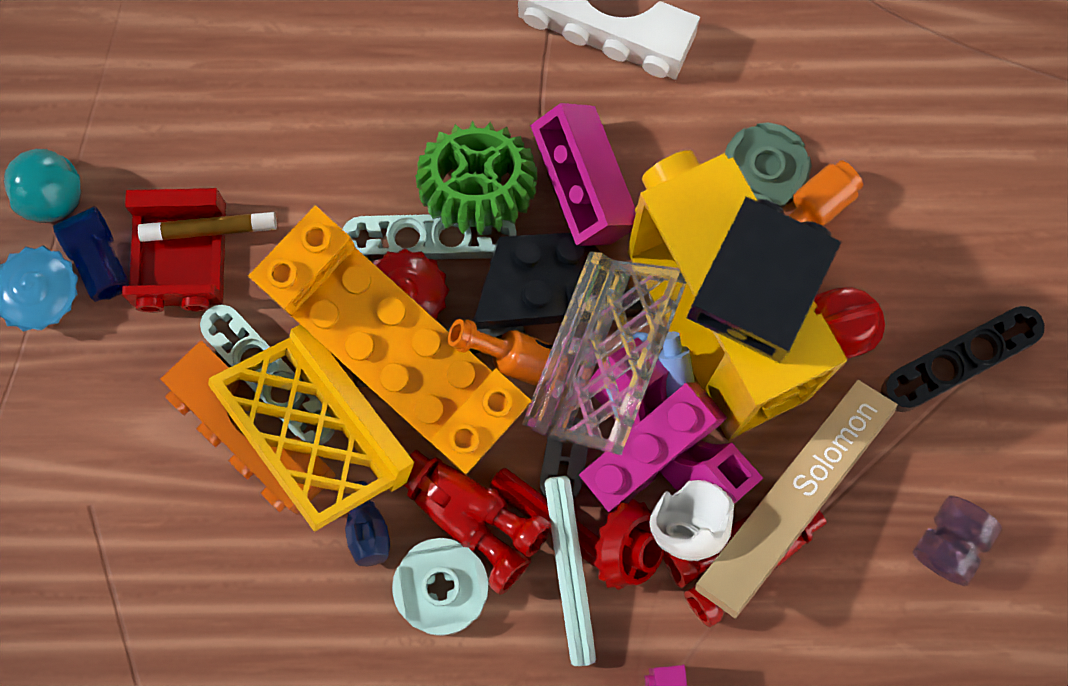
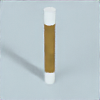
[138,212,277,242]

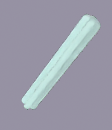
[544,476,596,666]

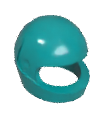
[4,148,81,223]

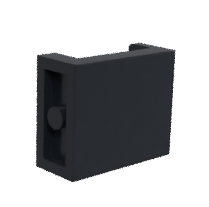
[686,196,842,363]

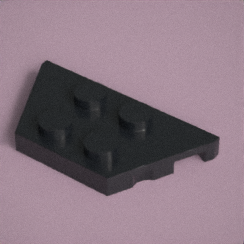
[472,233,643,330]

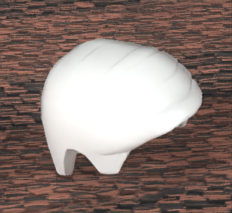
[649,480,734,561]

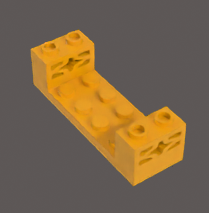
[248,205,532,475]

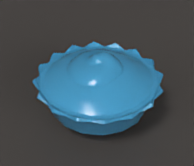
[0,245,78,332]

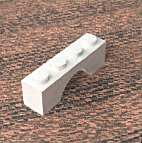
[518,0,700,80]

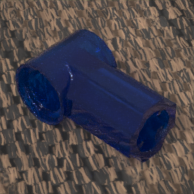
[53,206,129,302]

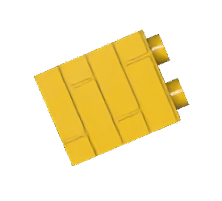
[627,150,848,441]

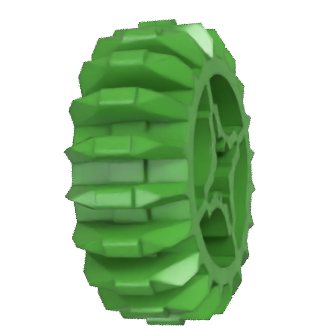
[416,120,537,235]

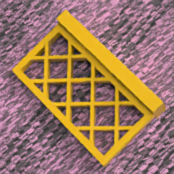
[208,325,414,532]

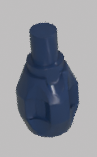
[345,481,390,567]

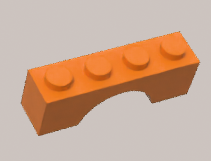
[160,340,337,515]

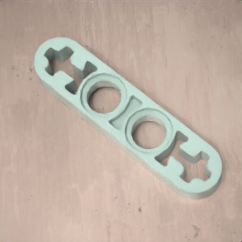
[342,214,516,261]
[200,305,335,445]

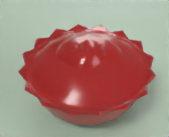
[372,248,450,320]
[594,499,665,591]

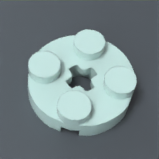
[392,538,489,636]

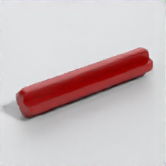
[490,468,600,568]

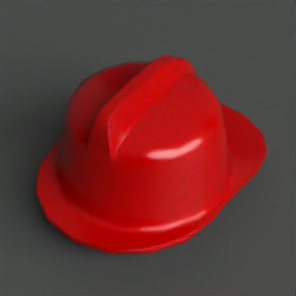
[814,287,886,359]

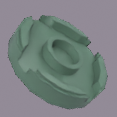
[725,122,812,208]

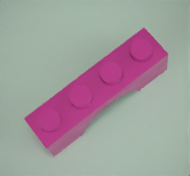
[585,337,763,504]

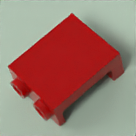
[122,188,226,313]

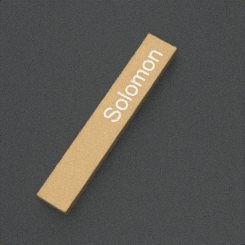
[695,380,898,619]

